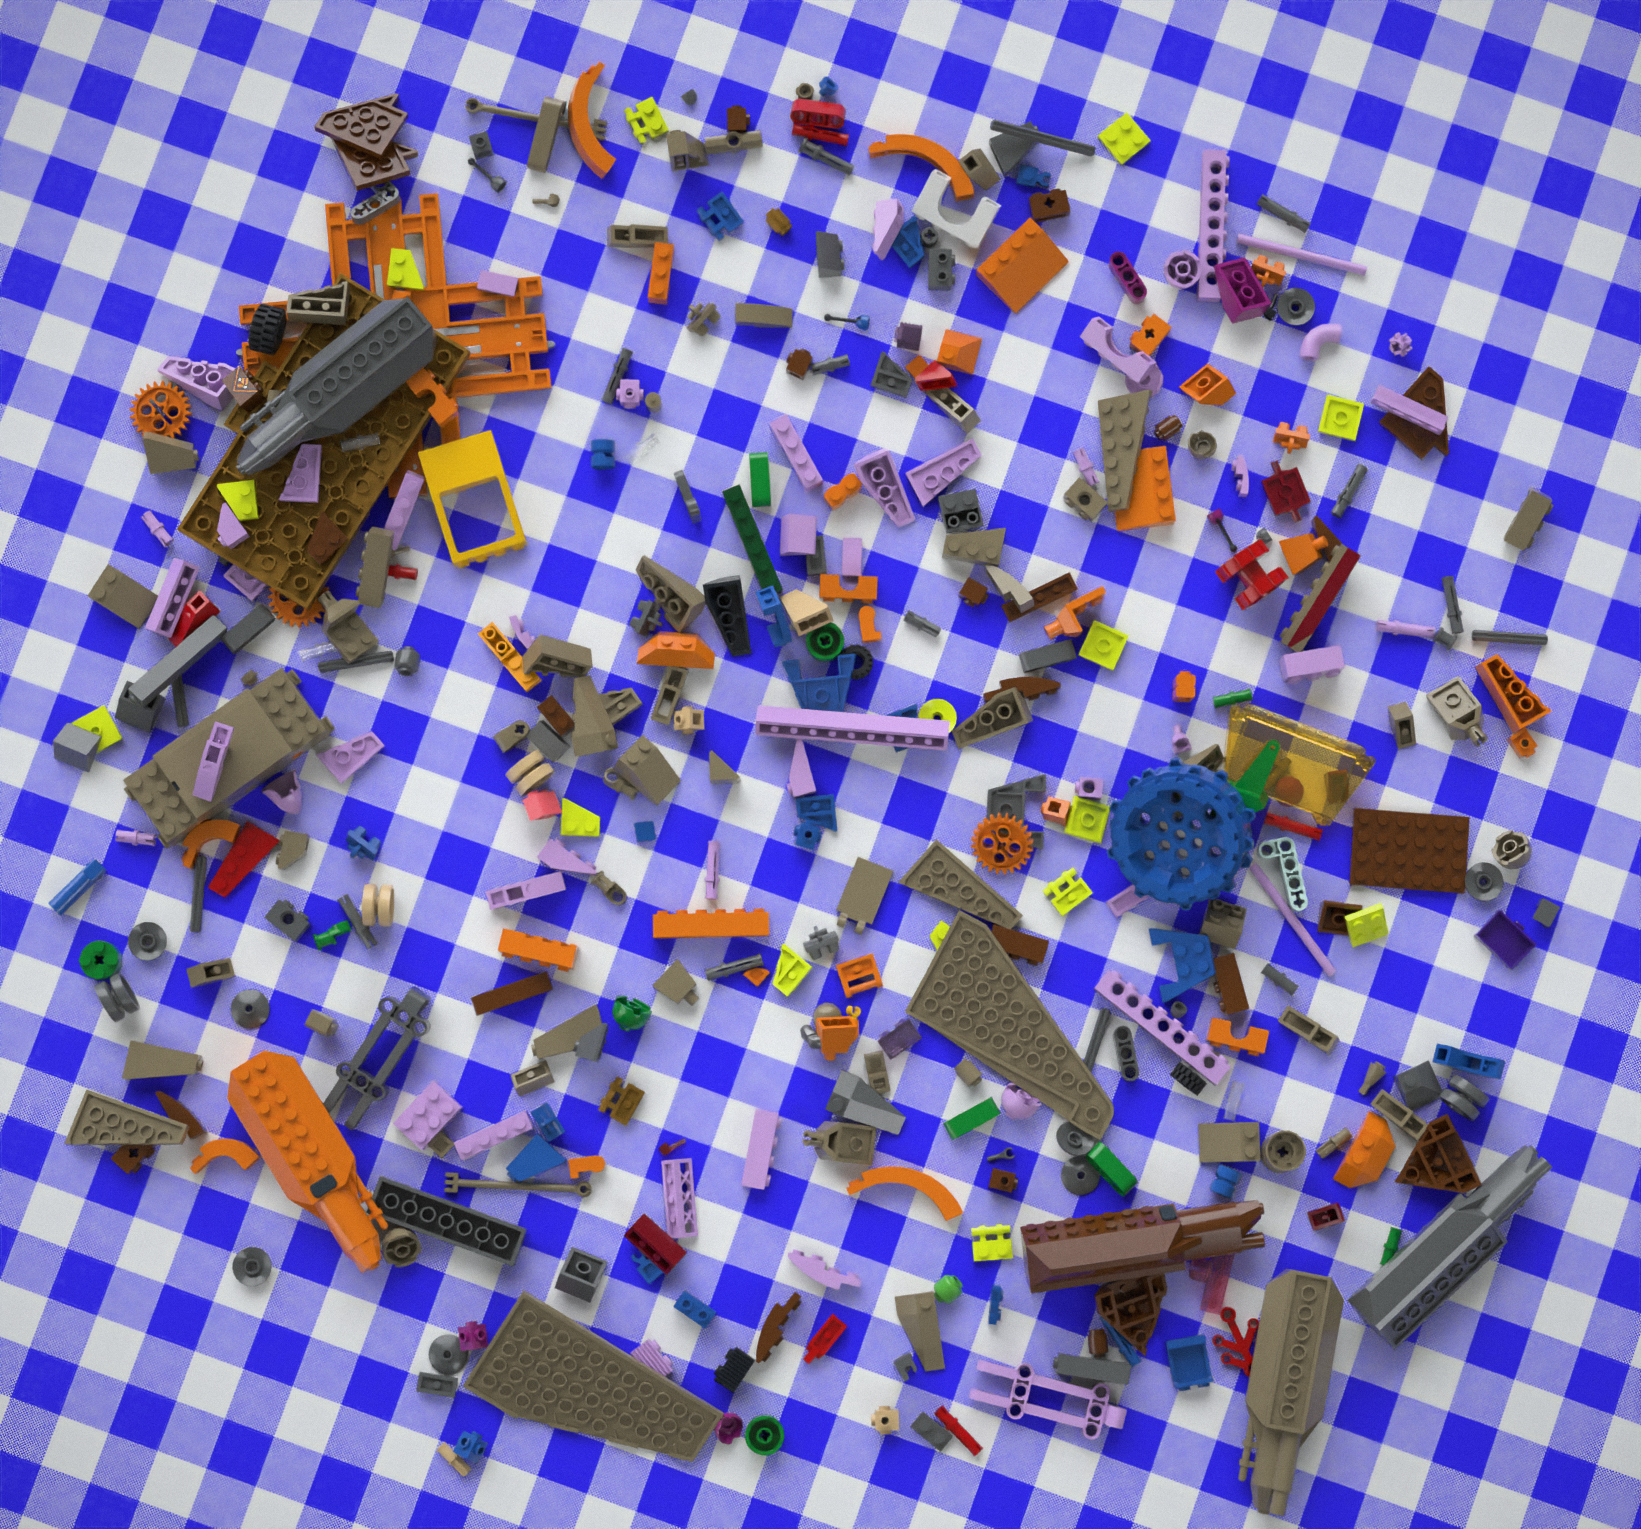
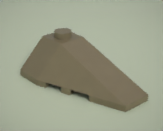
[636,555,706,633]
[895,1291,945,1372]

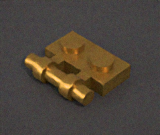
[598,1076,645,1126]

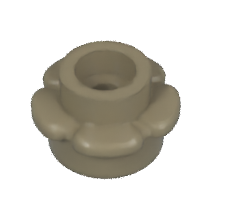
[796,83,814,100]
[240,669,258,687]

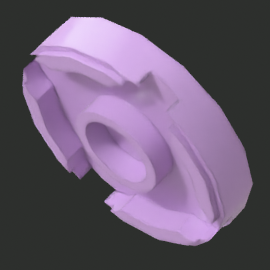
[1125,364,1163,398]

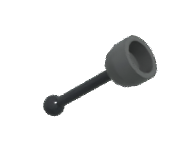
[468,158,507,193]

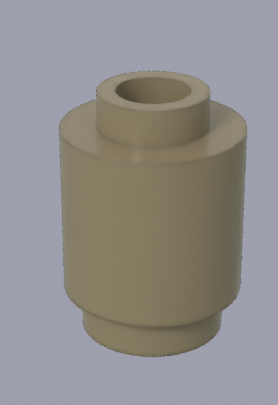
[954,1059,982,1087]

